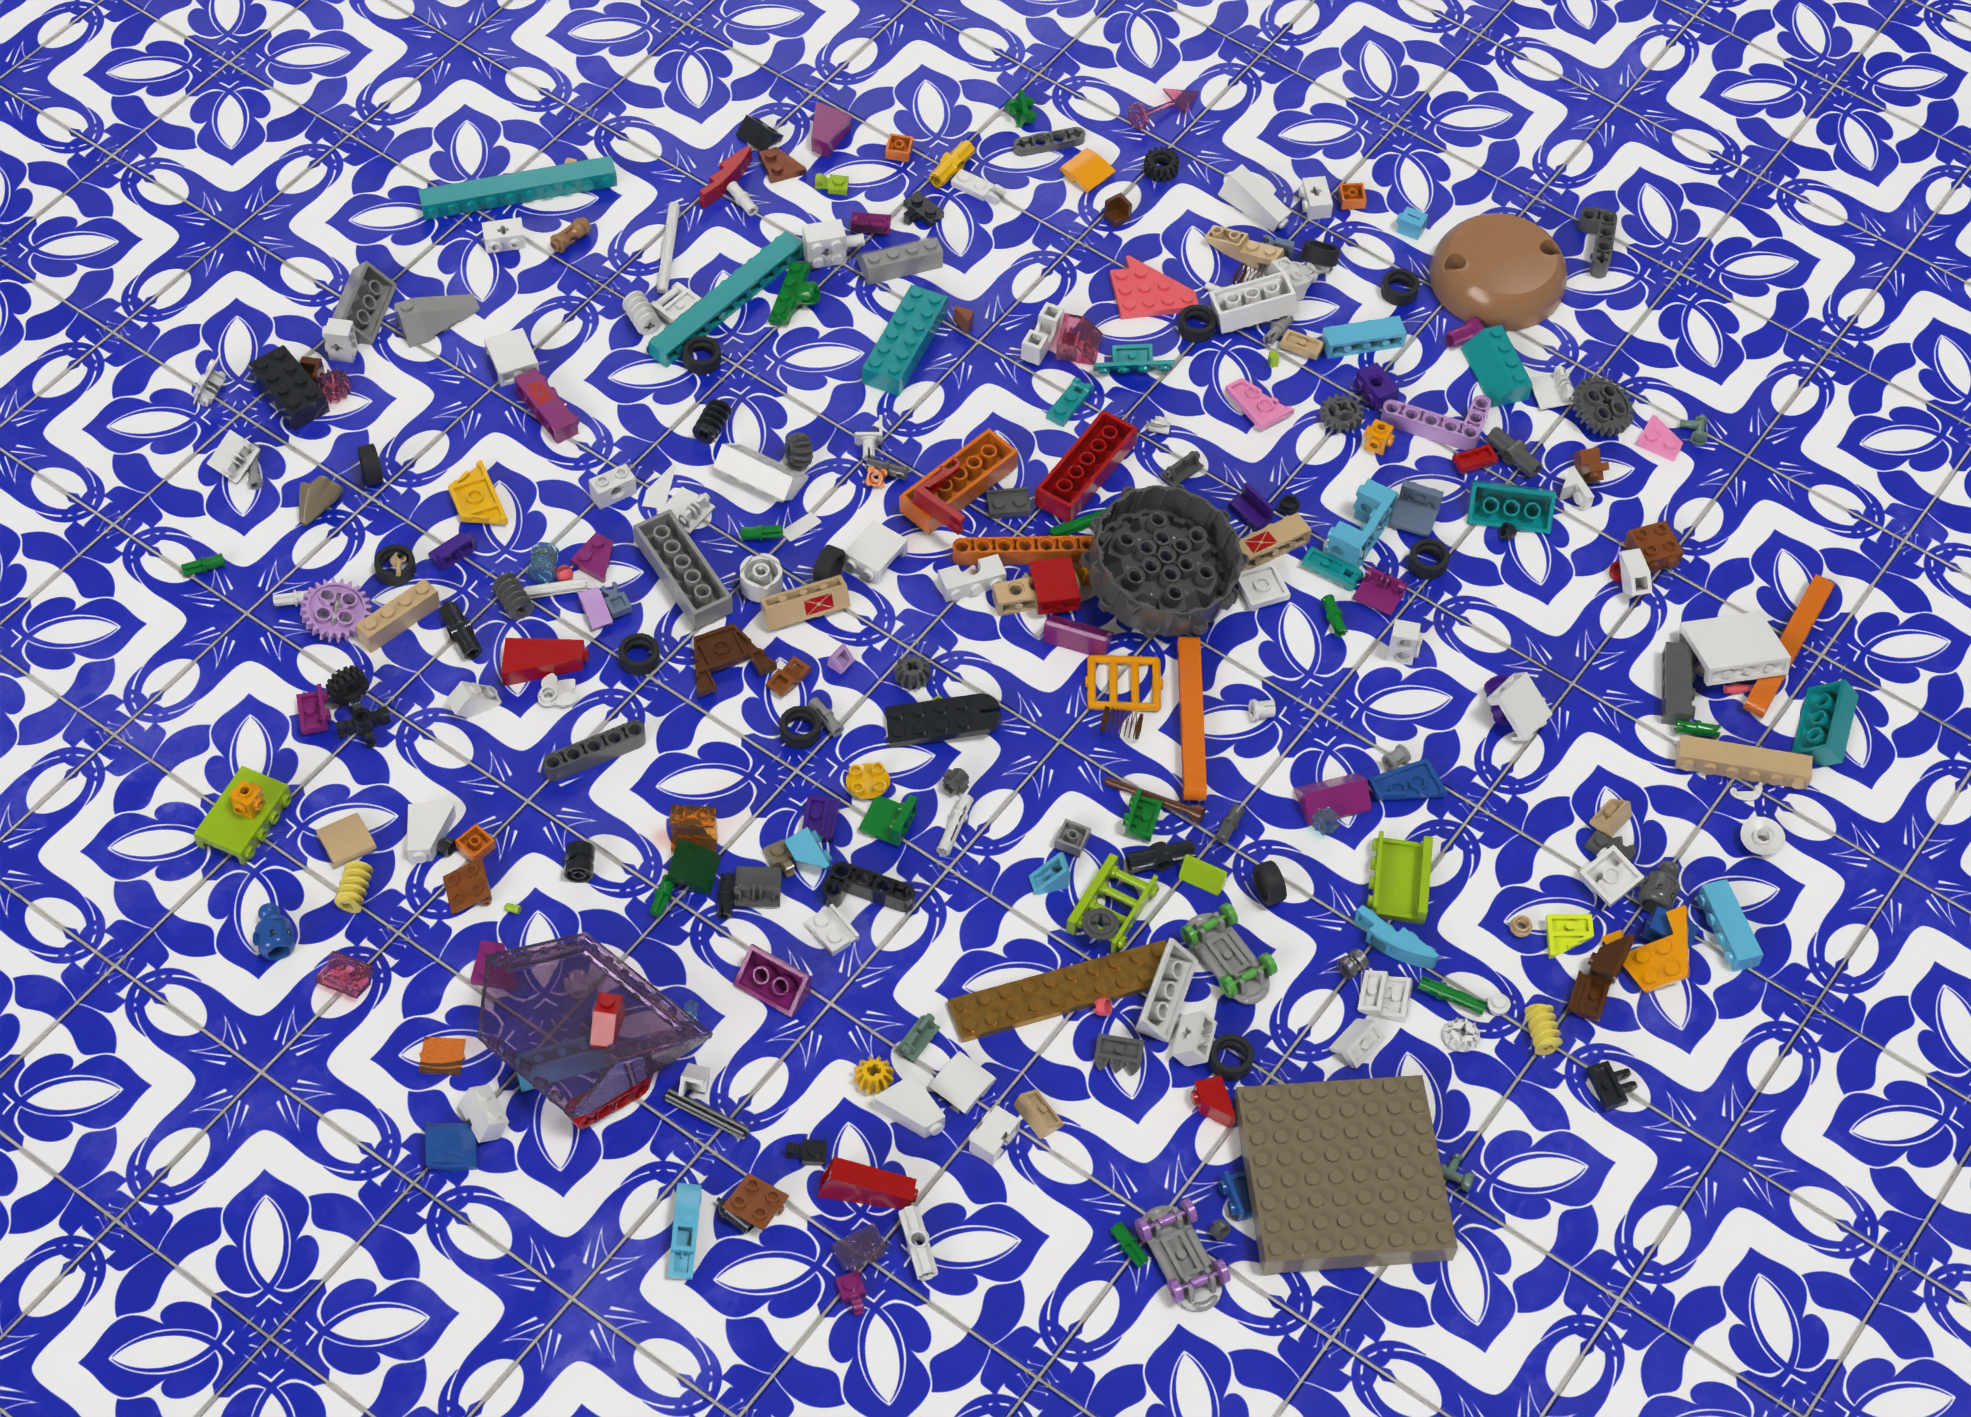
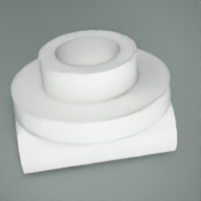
[1148,416,1171,435]

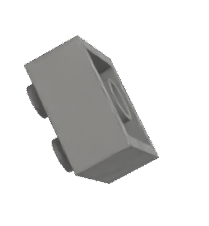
[1054,818,1091,857]

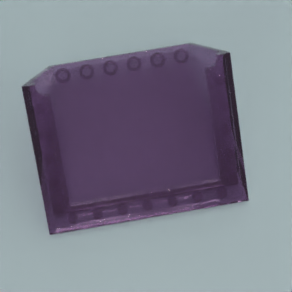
[477,932,713,1119]

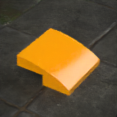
[1059,148,1115,194]

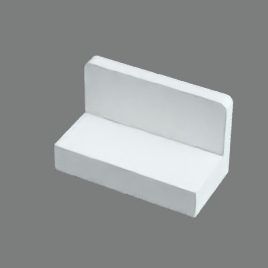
[1329,1018,1385,1069]

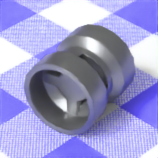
[1337,948,1369,979]

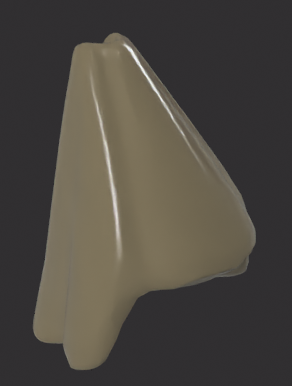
[299,475,344,526]

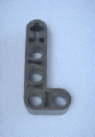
[1577,207,1618,279]

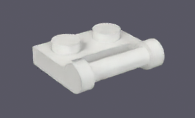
[650,282,702,323]

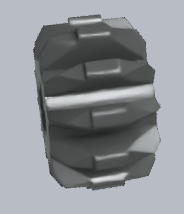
[784,432,813,468]
[894,654,931,691]

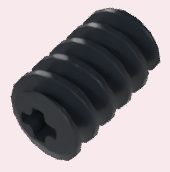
[692,399,732,444]

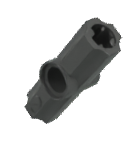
[1486,427,1543,478]

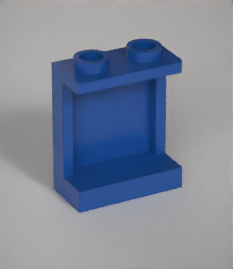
[1219,1171,1253,1222]

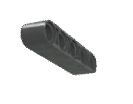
[543,720,646,782]

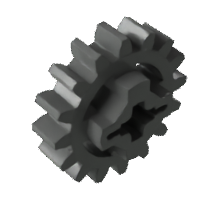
[1319,393,1364,433]

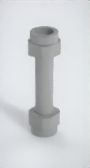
[248,443,262,490]

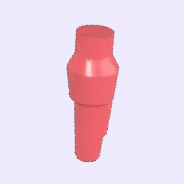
[1723,683,1754,695]

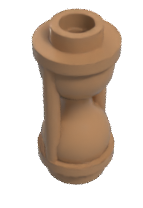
[550,217,591,253]

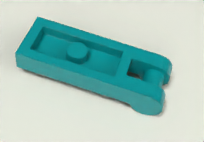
[1046,377,1094,427]
[1301,546,1363,591]

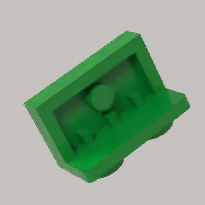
[1122,788,1163,842]

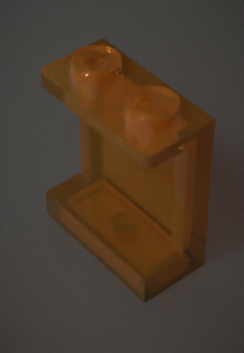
[669,804,718,853]

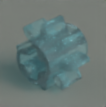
[1312,807,1340,836]

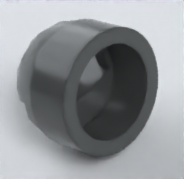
[1210,1219,1231,1241]

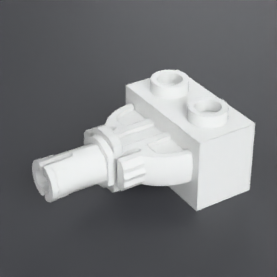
[1267,257,1330,301]

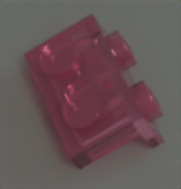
[316,951,373,999]

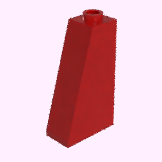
[501,638,589,686]
[817,1156,918,1209]

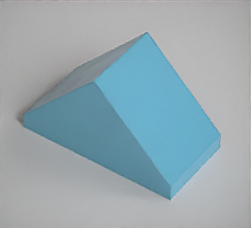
[1029,852,1070,895]

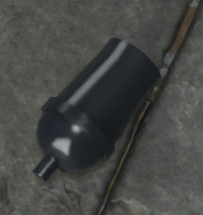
[716,1197,754,1234]

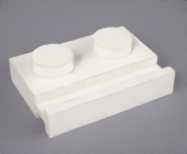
[805,904,859,956]

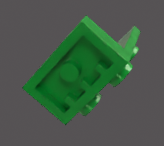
[859,794,918,846]

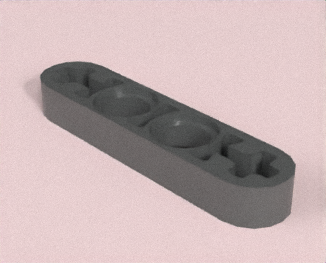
[1013,127,1085,157]

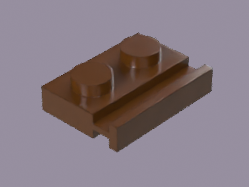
[1567,970,1611,1022]

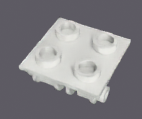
[193,354,226,407]
[1530,365,1574,410]
[206,430,261,484]
[656,487,716,534]

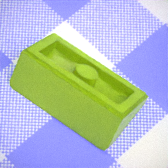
[1179,854,1227,896]

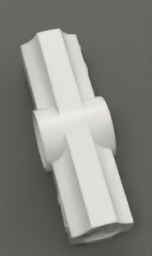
[898,1205,938,1281]

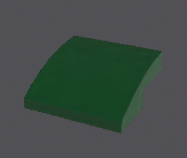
[667,838,721,895]

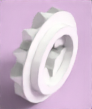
[1443,1017,1480,1052]

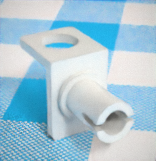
[854,415,882,461]

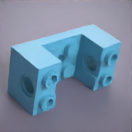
[1324,478,1398,568]

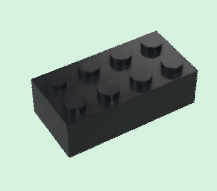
[248,345,330,430]

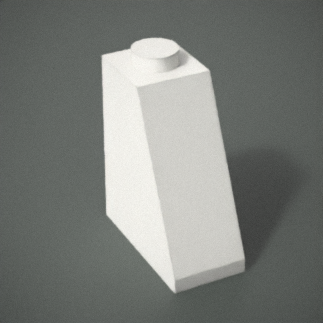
[407,802,456,863]
[874,1074,945,1138]

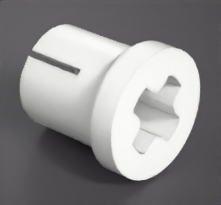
[1248,699,1276,721]

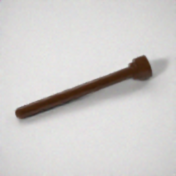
[1104,777,1206,823]

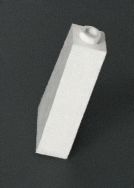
[1218,164,1291,232]

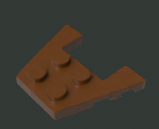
[693,623,777,697]

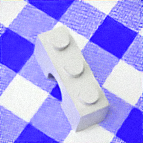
[1021,302,1065,365]
[937,554,1007,602]

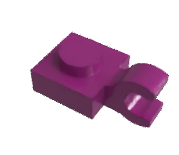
[835,1271,866,1316]

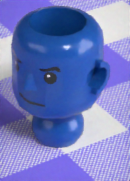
[253,903,297,960]

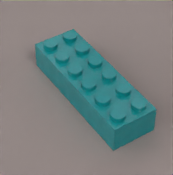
[862,284,948,396]

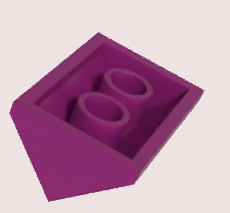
[1043,615,1114,655]
[1294,773,1372,826]
[733,944,811,1017]

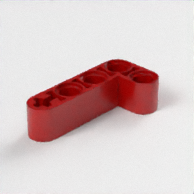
[564,1052,654,1129]

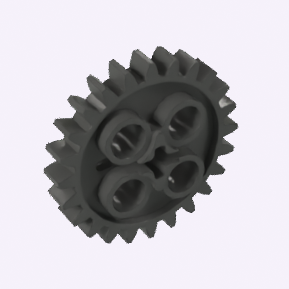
[1571,375,1635,437]

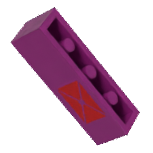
[514,368,579,444]

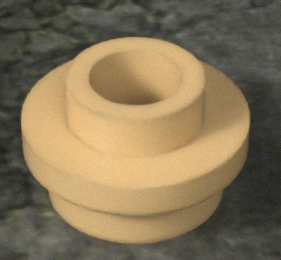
[1509,915,1533,937]

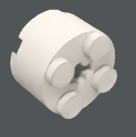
[740,553,783,602]

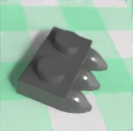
[1584,829,1636,861]
[1095,1033,1145,1076]

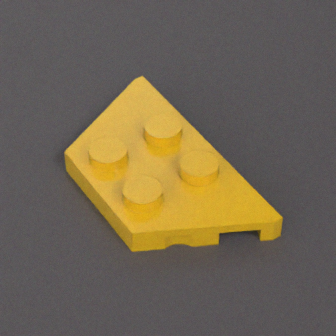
[448,460,508,525]

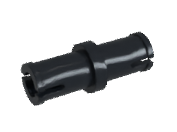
[717,872,735,920]

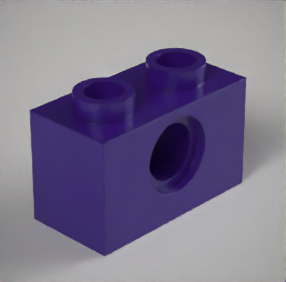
[1354,362,1399,411]

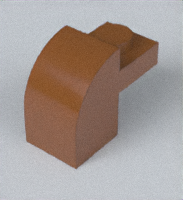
[1573,447,1610,482]

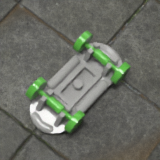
[1180,902,1278,1004]

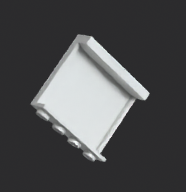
[1678,611,1791,686]

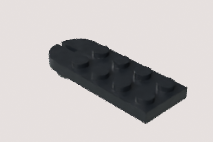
[885,693,1002,748]

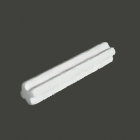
[524,578,588,599]

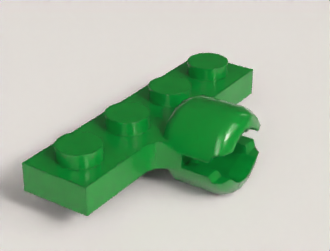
[768,262,821,325]

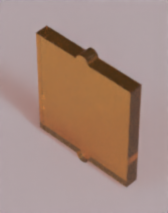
[419,1037,466,1076]

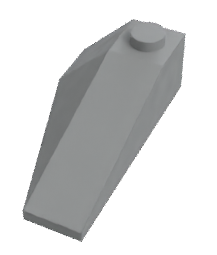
[394,294,480,348]

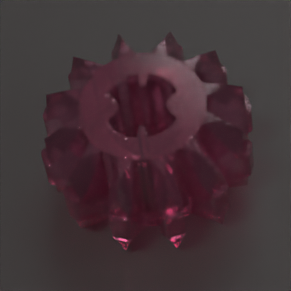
[316,368,351,403]

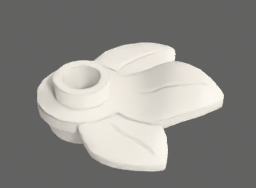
[538,673,579,707]

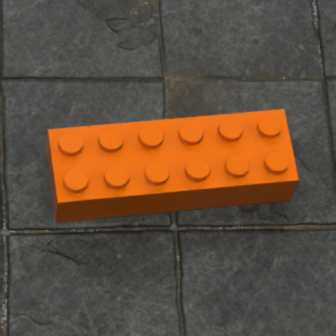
[899,428,1018,535]

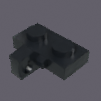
[903,191,944,227]

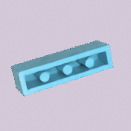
[1321,316,1407,359]
[1697,879,1764,972]

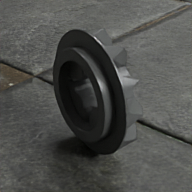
[1082,908,1119,942]

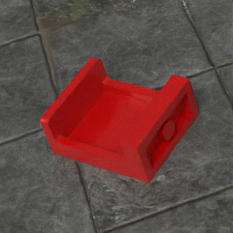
[1028,557,1081,615]

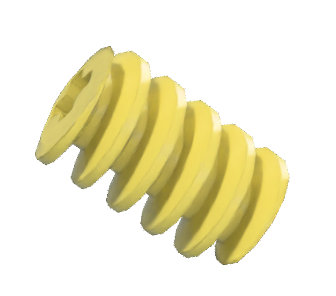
[334,861,374,913]
[1524,1004,1563,1056]

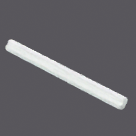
[657,202,680,294]

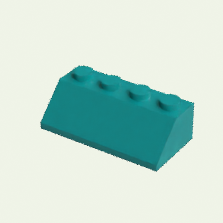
[1461,325,1533,408]
[1467,479,1557,534]
[1791,679,1859,766]

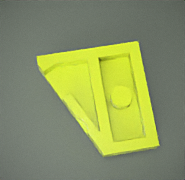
[1545,914,1594,959]

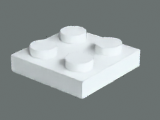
[1237,562,1291,610]

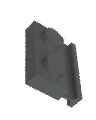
[986,487,1031,519]

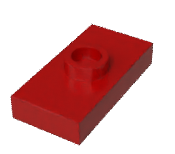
[1452,444,1499,474]

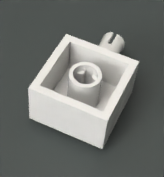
[802,219,865,269]

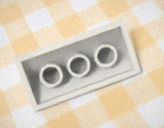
[1135,938,1198,1043]

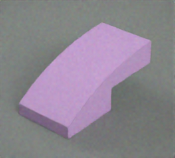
[578,587,613,631]

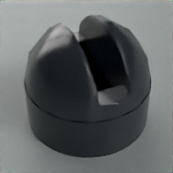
[1499,522,1517,540]
[437,837,456,857]

